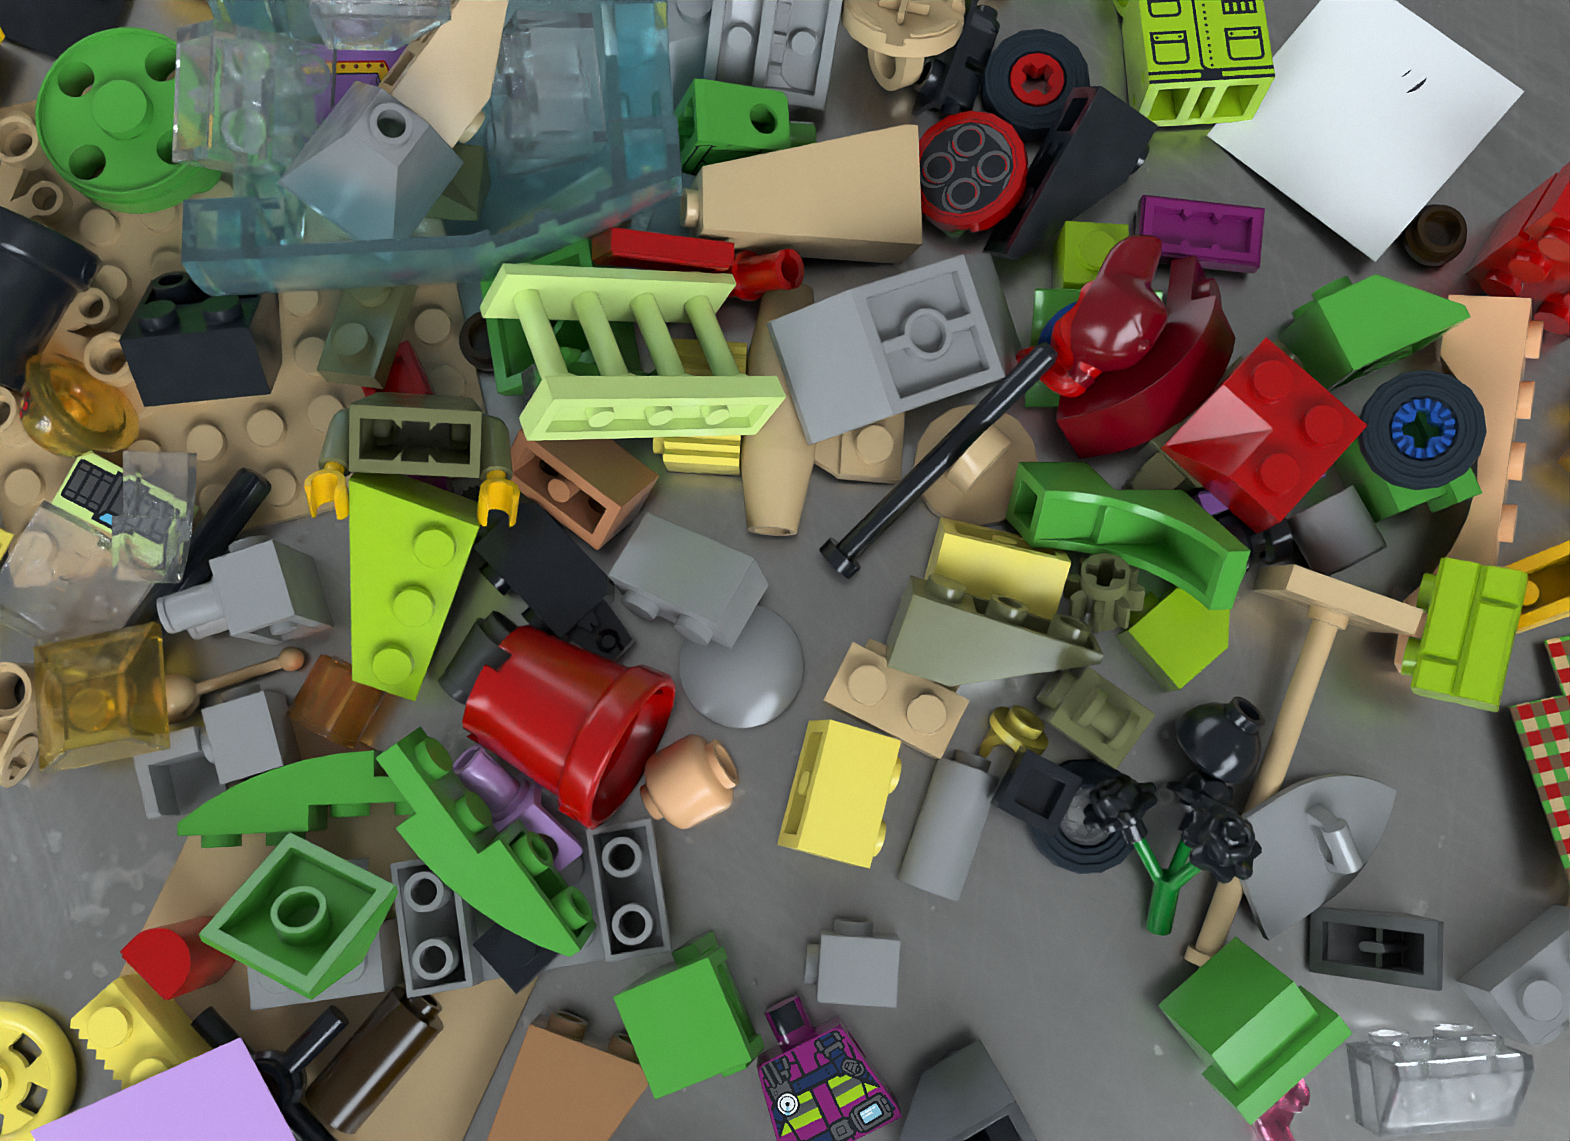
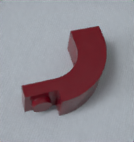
[1056,255,1236,459]

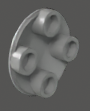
[679,605,804,728]

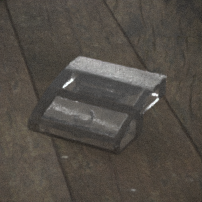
[0,500,158,676]

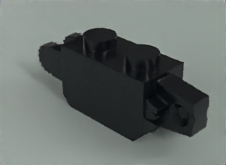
[461,485,635,662]

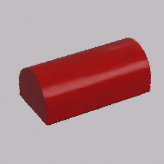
[120,916,236,1000]

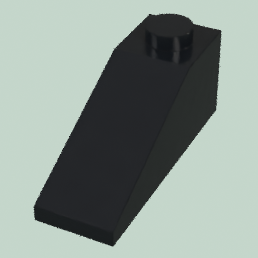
[983,86,1158,261]

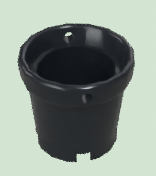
[0,206,103,393]

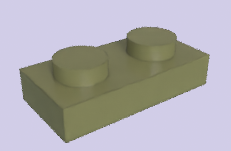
[316,261,420,389]

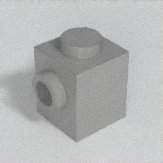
[200,684,302,785]
[804,918,901,1008]

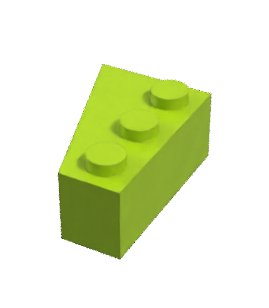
[349,472,481,701]

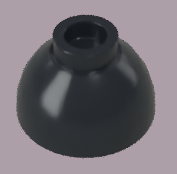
[1175,696,1265,784]

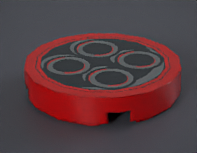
[919,111,1029,233]

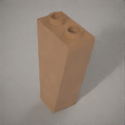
[486,1010,649,1141]

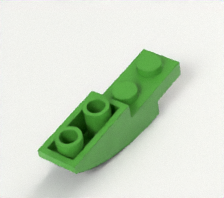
[376,726,597,957]
[177,750,415,848]

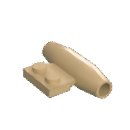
[740,283,905,536]

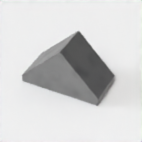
[1309,907,1444,991]

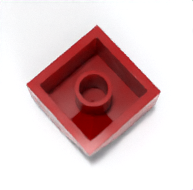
[1160,337,1368,534]

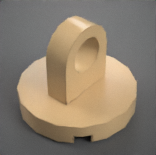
[841,0,965,91]
[913,404,1038,527]

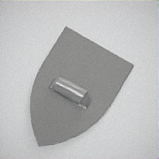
[1239,773,1397,941]

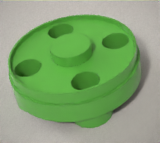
[35,27,230,214]

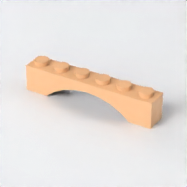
[1394,295,1544,673]

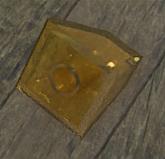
[33,622,170,774]

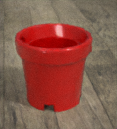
[462,624,676,830]

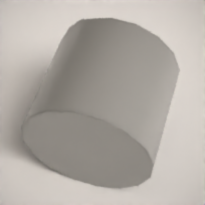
[1287,485,1387,576]

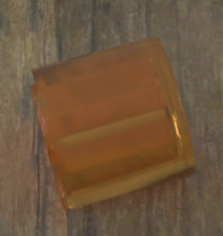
[286,653,388,749]

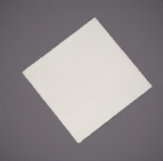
[1207,0,1524,262]

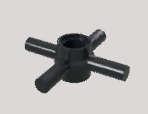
[191,1005,349,1141]

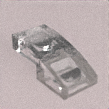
[112,450,197,583]

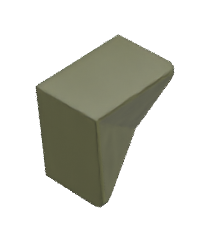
[424,144,492,221]

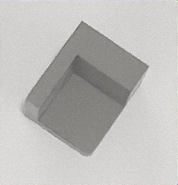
[130,726,229,819]

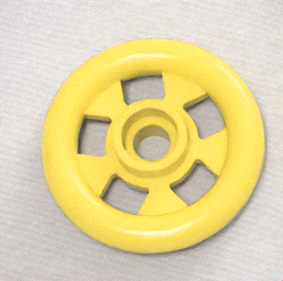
[0,1001,77,1141]

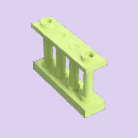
[479,263,786,441]

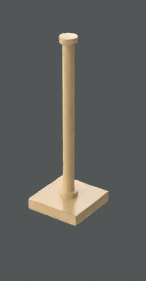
[1184,564,1423,967]

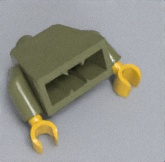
[304,392,520,527]

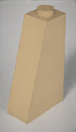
[679,124,923,264]

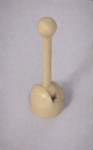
[144,646,304,727]

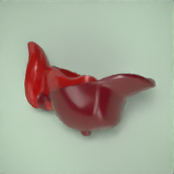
[1015,235,1168,398]

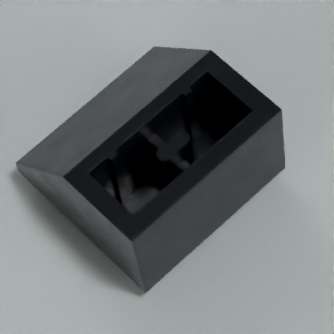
[119,265,282,407]

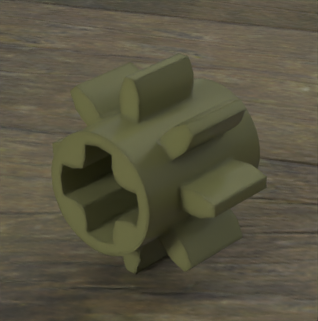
[1063,553,1146,633]

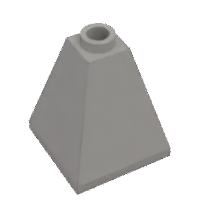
[278,80,464,265]

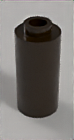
[305,986,444,1134]

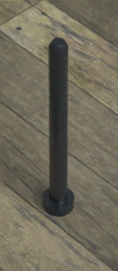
[819,342,1058,579]

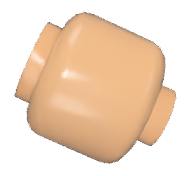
[640,734,739,829]

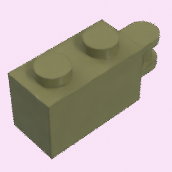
[1036,666,1156,769]

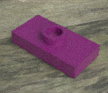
[1135,195,1265,274]

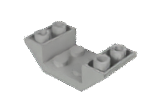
[767,253,1022,445]
[390,818,673,998]

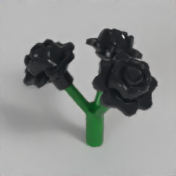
[1083,771,1262,936]

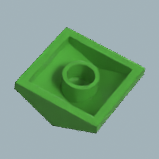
[199,832,398,1000]

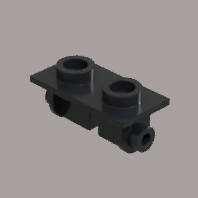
[911,0,1000,120]

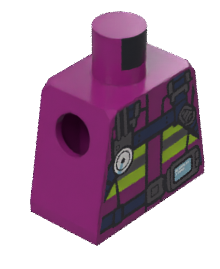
[756,995,902,1141]

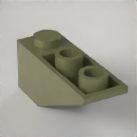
[885,574,1104,687]

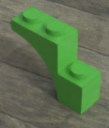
[1006,462,1251,610]

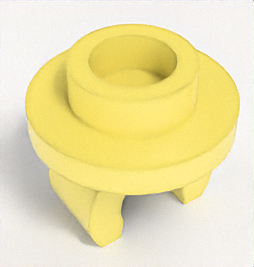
[979,705,1049,766]

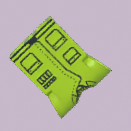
[1113,0,1275,127]

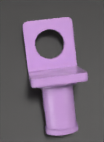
[452,744,583,872]

